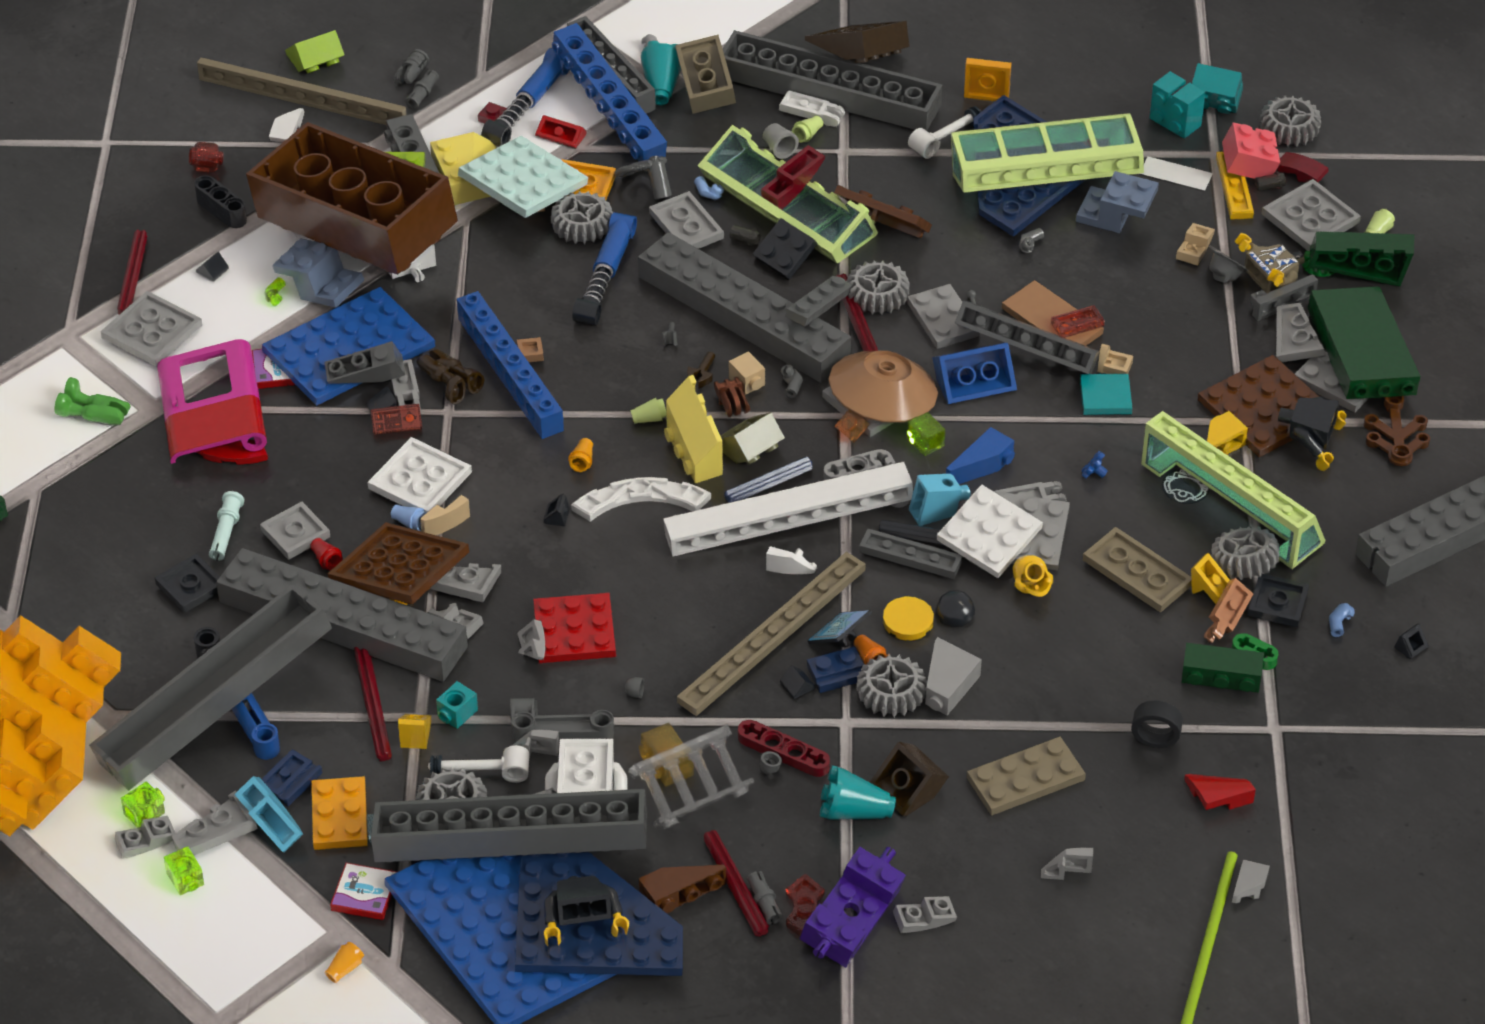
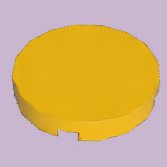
[883,596,934,641]

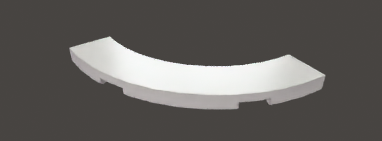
[571,477,711,522]

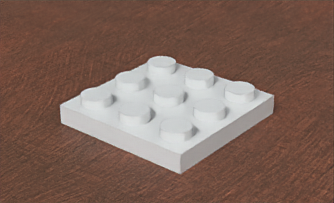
[368,437,472,513]
[937,485,1043,578]

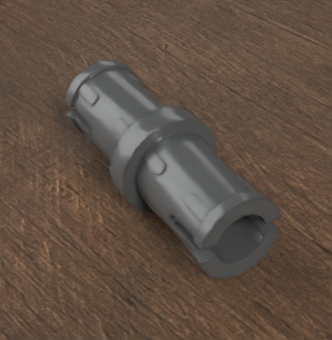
[405,69,439,109]
[747,871,783,925]

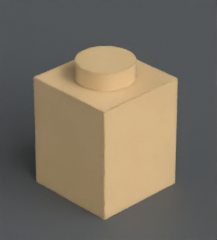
[729,351,765,395]

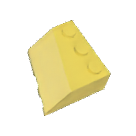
[430,132,497,205]
[664,375,723,483]

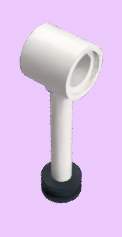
[908,106,981,159]
[428,745,530,783]

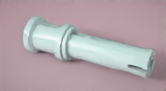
[209,491,245,561]

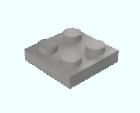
[260,502,330,560]

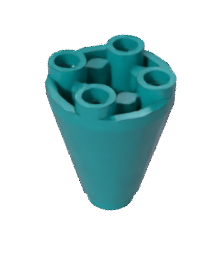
[640,41,681,105]
[820,765,896,820]

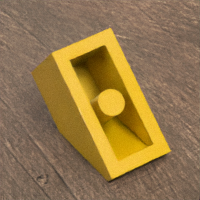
[1207,411,1248,455]

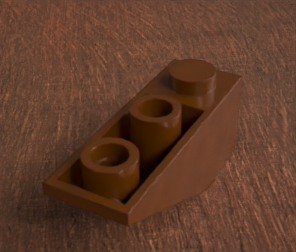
[639,865,726,913]

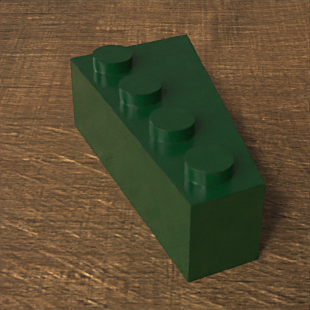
[1309,231,1414,286]

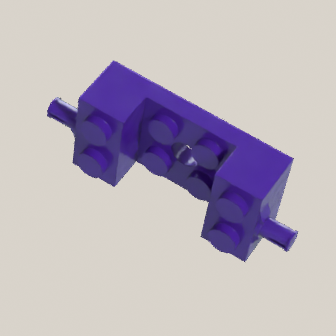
[799,847,906,968]

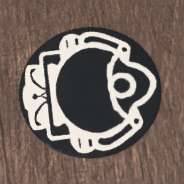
[1162,469,1210,504]

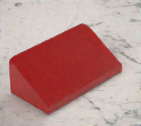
[535,115,587,149]

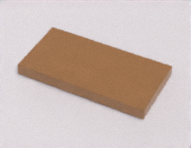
[1002,280,1104,346]

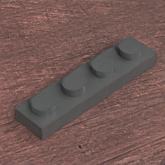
[785,276,853,326]
[859,529,963,579]

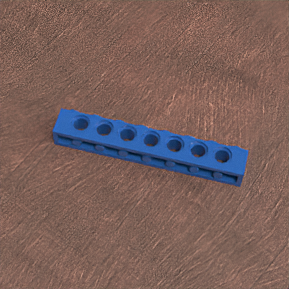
[552,23,667,161]
[457,291,564,439]

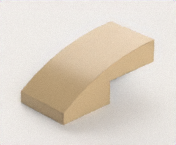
[1176,223,1215,265]
[420,495,470,535]

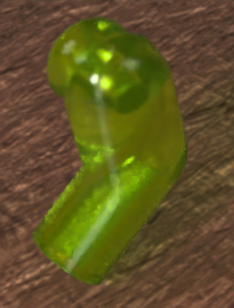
[264,277,286,306]

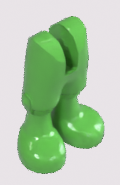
[54,377,131,425]

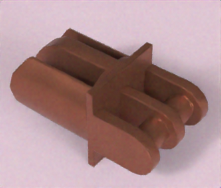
[714,377,750,417]

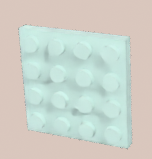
[458,135,588,218]

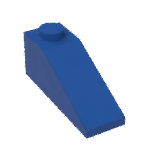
[946,427,1015,484]

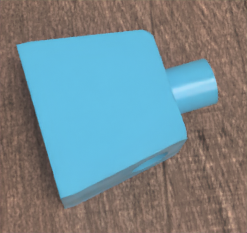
[909,474,970,526]

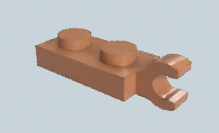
[1204,578,1253,643]

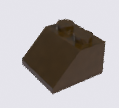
[870,742,949,816]

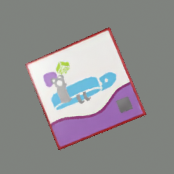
[252,349,295,389]
[330,862,397,920]

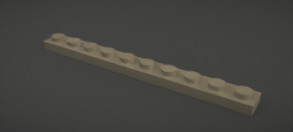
[197,57,406,125]
[677,551,866,716]

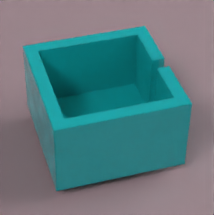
[1192,63,1243,114]
[1149,71,1205,139]

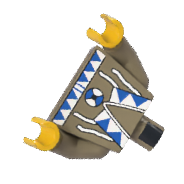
[1234,233,1305,293]

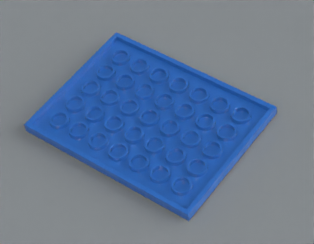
[385,855,617,1024]

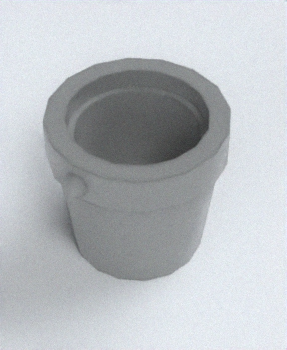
[763,123,799,159]

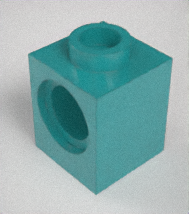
[436,681,478,729]

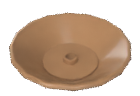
[828,351,938,422]

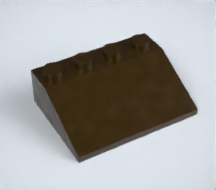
[805,20,910,63]

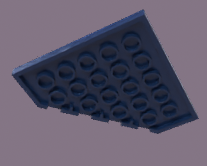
[973,95,1089,237]
[515,852,683,976]

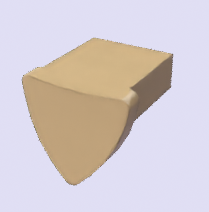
[1098,344,1133,374]

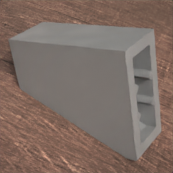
[925,637,982,715]

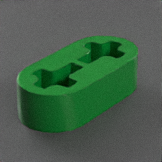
[1232,633,1279,670]

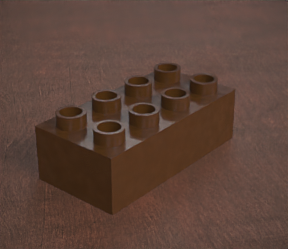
[246,122,458,275]

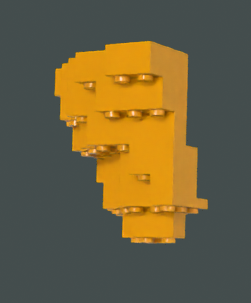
[0,615,121,837]

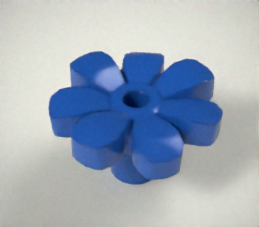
[1082,451,1108,479]

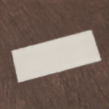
[1139,157,1213,191]

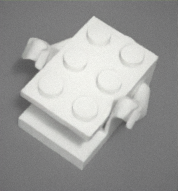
[545,739,627,793]

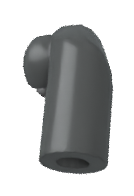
[1019,228,1044,253]
[781,365,803,398]

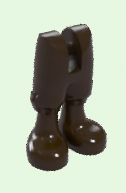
[416,348,485,404]

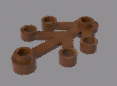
[1363,396,1430,466]

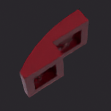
[1276,152,1329,182]

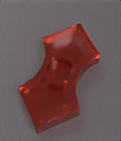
[786,874,825,937]

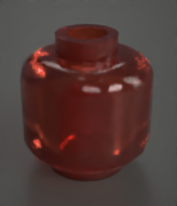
[189,142,223,172]

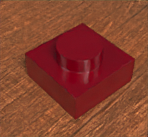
[478,102,507,124]

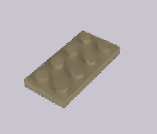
[1083,527,1192,613]
[967,736,1086,816]

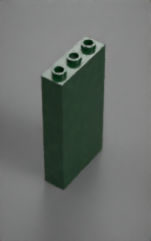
[1308,286,1421,399]

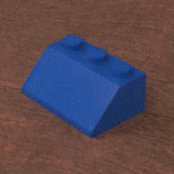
[932,343,1017,404]

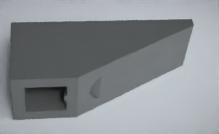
[325,341,405,384]

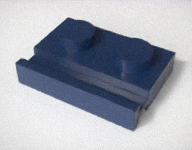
[807,647,864,693]
[262,749,322,807]

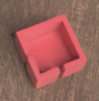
[1222,122,1280,182]

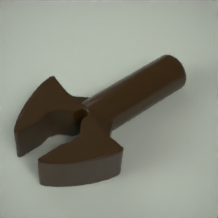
[687,352,715,389]

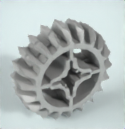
[1260,95,1321,147]
[551,191,613,244]
[846,260,909,315]
[1211,526,1280,580]
[856,654,927,718]
[415,767,487,800]

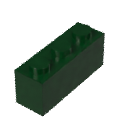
[1181,643,1264,693]

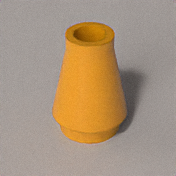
[568,438,593,472]
[324,942,364,983]

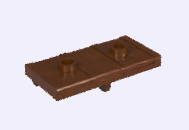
[834,185,932,238]

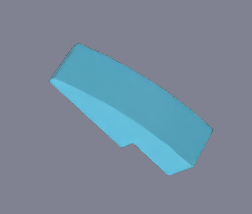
[234,776,303,852]

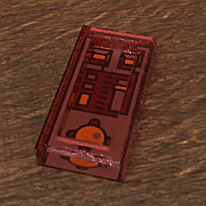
[1051,305,1105,338]
[371,404,422,435]

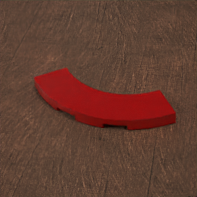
[196,439,268,465]

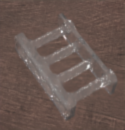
[628,724,754,829]

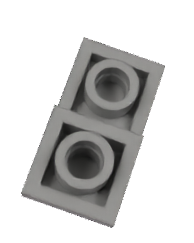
[114,815,176,858]
[893,896,957,933]

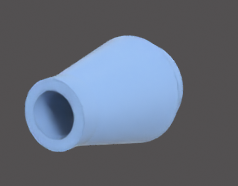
[391,505,427,531]

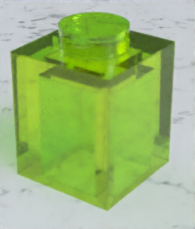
[907,412,945,456]

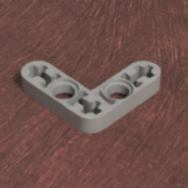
[823,449,909,508]

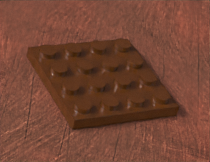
[1197,355,1319,458]
[328,522,469,604]

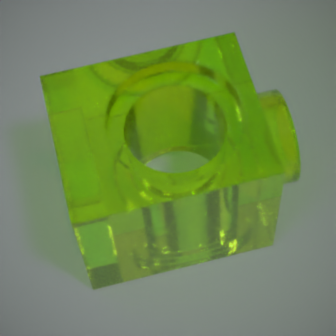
[120,781,165,828]
[163,846,205,896]

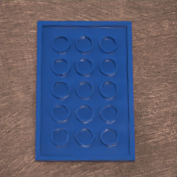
[262,287,435,406]

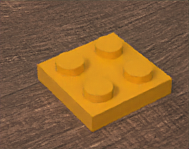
[964,58,1012,101]

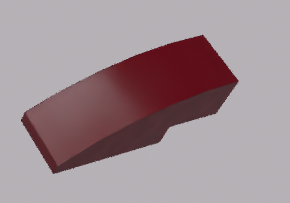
[761,145,825,210]

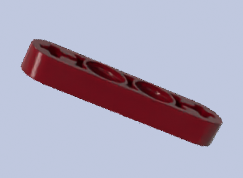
[738,720,830,777]

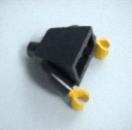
[1278,397,1347,471]
[544,876,629,946]

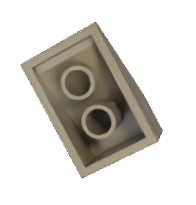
[675,34,736,114]

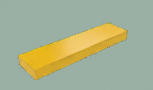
[1216,152,1254,220]

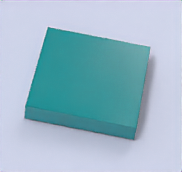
[1080,374,1132,415]

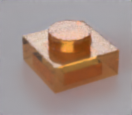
[835,410,870,443]

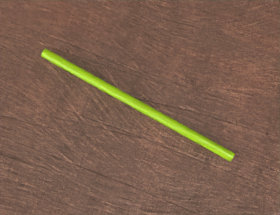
[1181,852,1238,1024]

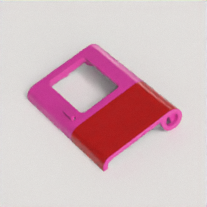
[157,339,267,464]

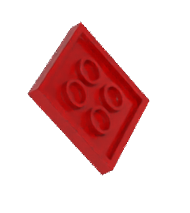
[533,593,616,663]

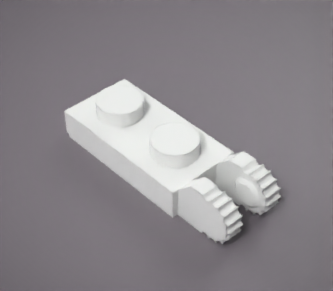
[779,91,845,127]

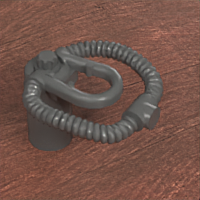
[615,155,672,199]

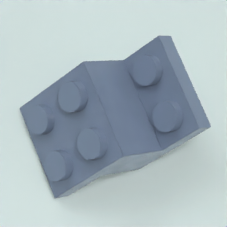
[1076,171,1159,233]
[272,238,364,308]

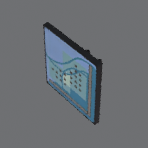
[807,610,872,647]

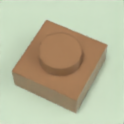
[517,337,544,362]

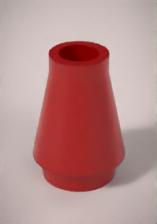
[310,538,343,570]

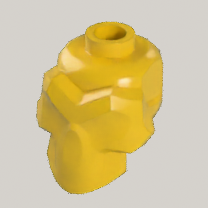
[1013,555,1053,597]

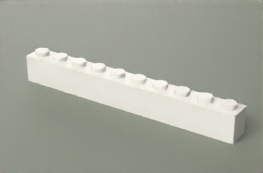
[664,462,913,556]

